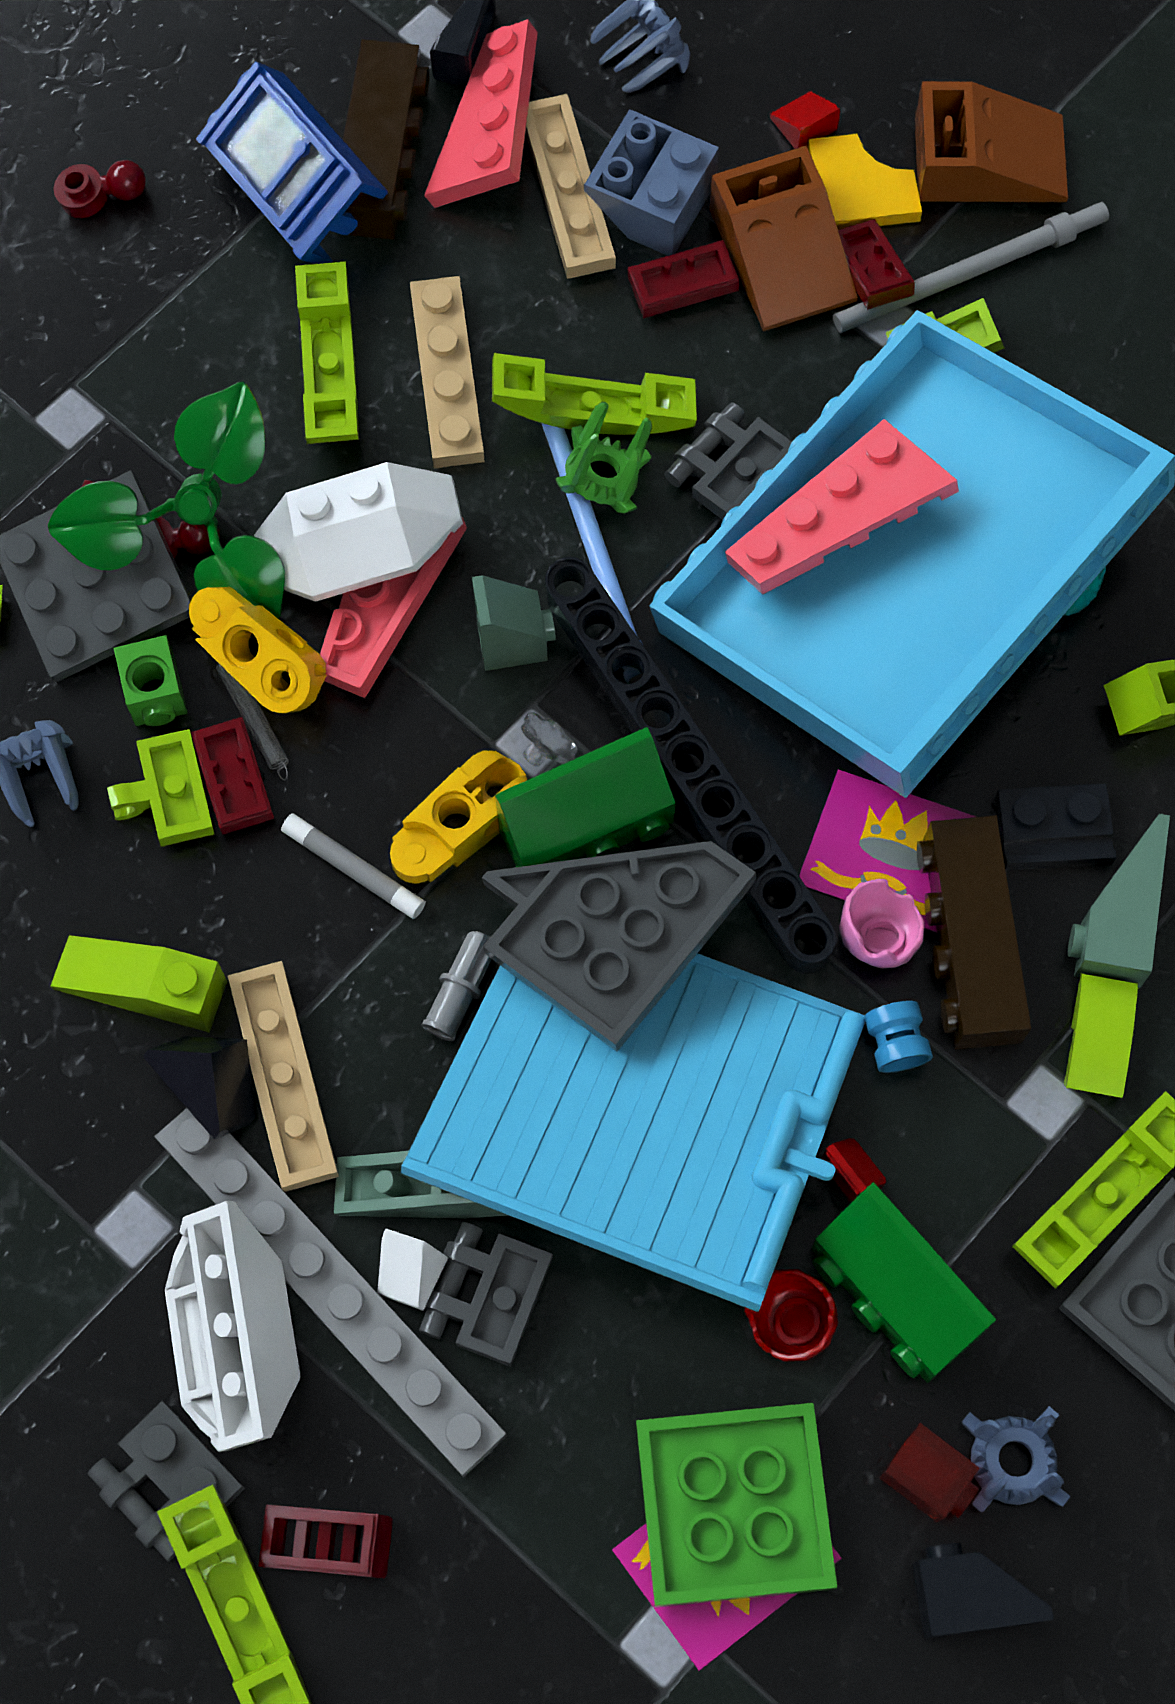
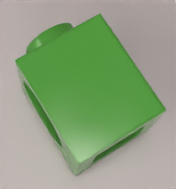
[113,635,188,726]

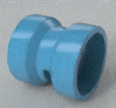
[864,1001,933,1073]

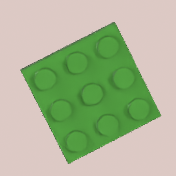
[636,1403,837,1608]

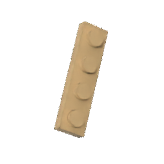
[525,94,616,279]
[410,276,485,468]
[228,961,339,1192]

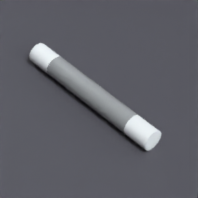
[281,813,426,919]

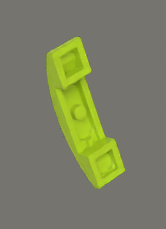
[295,262,359,444]
[492,353,697,435]
[1013,1091,1175,1289]
[157,1484,312,1704]

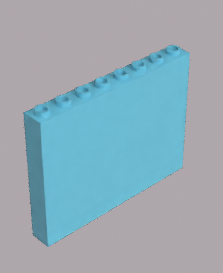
[649,310,1175,798]

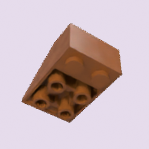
[915,81,1068,202]
[710,146,858,332]

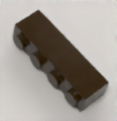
[336,39,430,240]
[917,815,1031,1050]

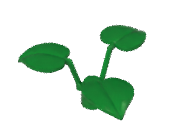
[48,382,285,618]

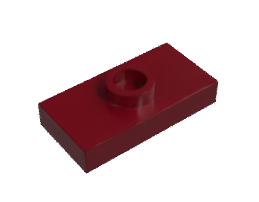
[838,219,915,310]
[628,240,739,319]
[190,717,275,835]

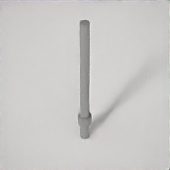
[833,202,1109,333]

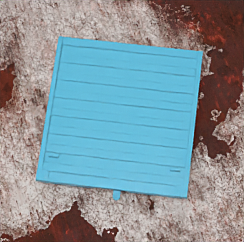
[401,953,865,1312]

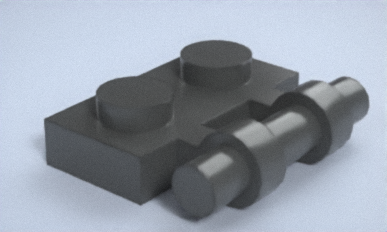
[664,402,792,520]
[419,1222,553,1367]
[88,1401,245,1561]

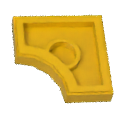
[808,134,922,230]

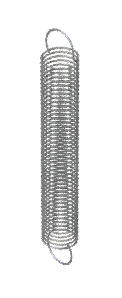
[216,664,289,780]

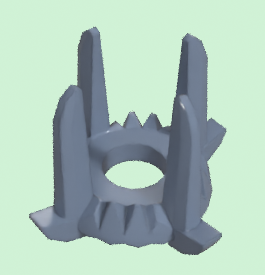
[590,0,690,93]
[0,720,79,827]
[962,1406,1070,1513]

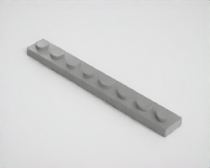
[154,1108,507,1478]

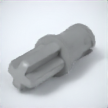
[421,931,492,1041]

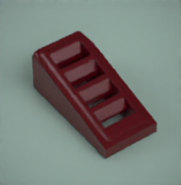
[258,1505,393,1578]

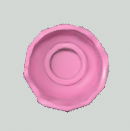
[839,879,925,969]

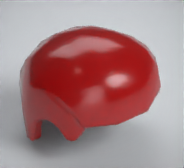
[745,1269,838,1362]

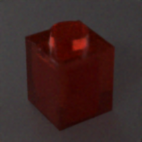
[879,1423,980,1523]

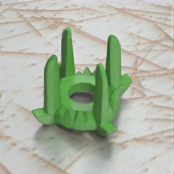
[556,402,652,514]

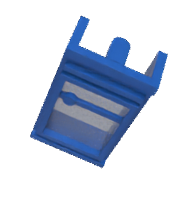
[196,61,388,264]

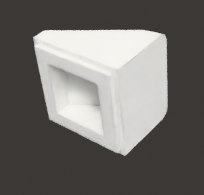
[377,1229,448,1311]

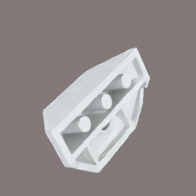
[254,462,463,602]
[165,1201,301,1452]

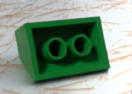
[495,727,675,867]
[811,1182,996,1384]

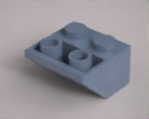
[584,109,719,256]

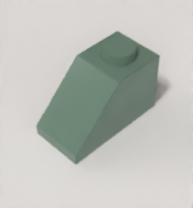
[472,575,556,671]

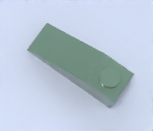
[1068,814,1170,988]
[334,1151,507,1219]

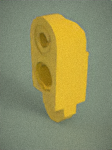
[189,587,326,713]
[390,750,527,884]

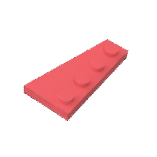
[424,19,538,208]
[725,419,959,594]
[320,517,467,698]

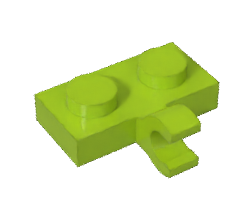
[107,729,214,847]

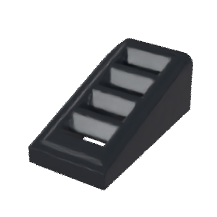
[430,0,496,87]

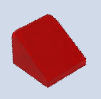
[770,91,840,149]
[822,1138,887,1203]

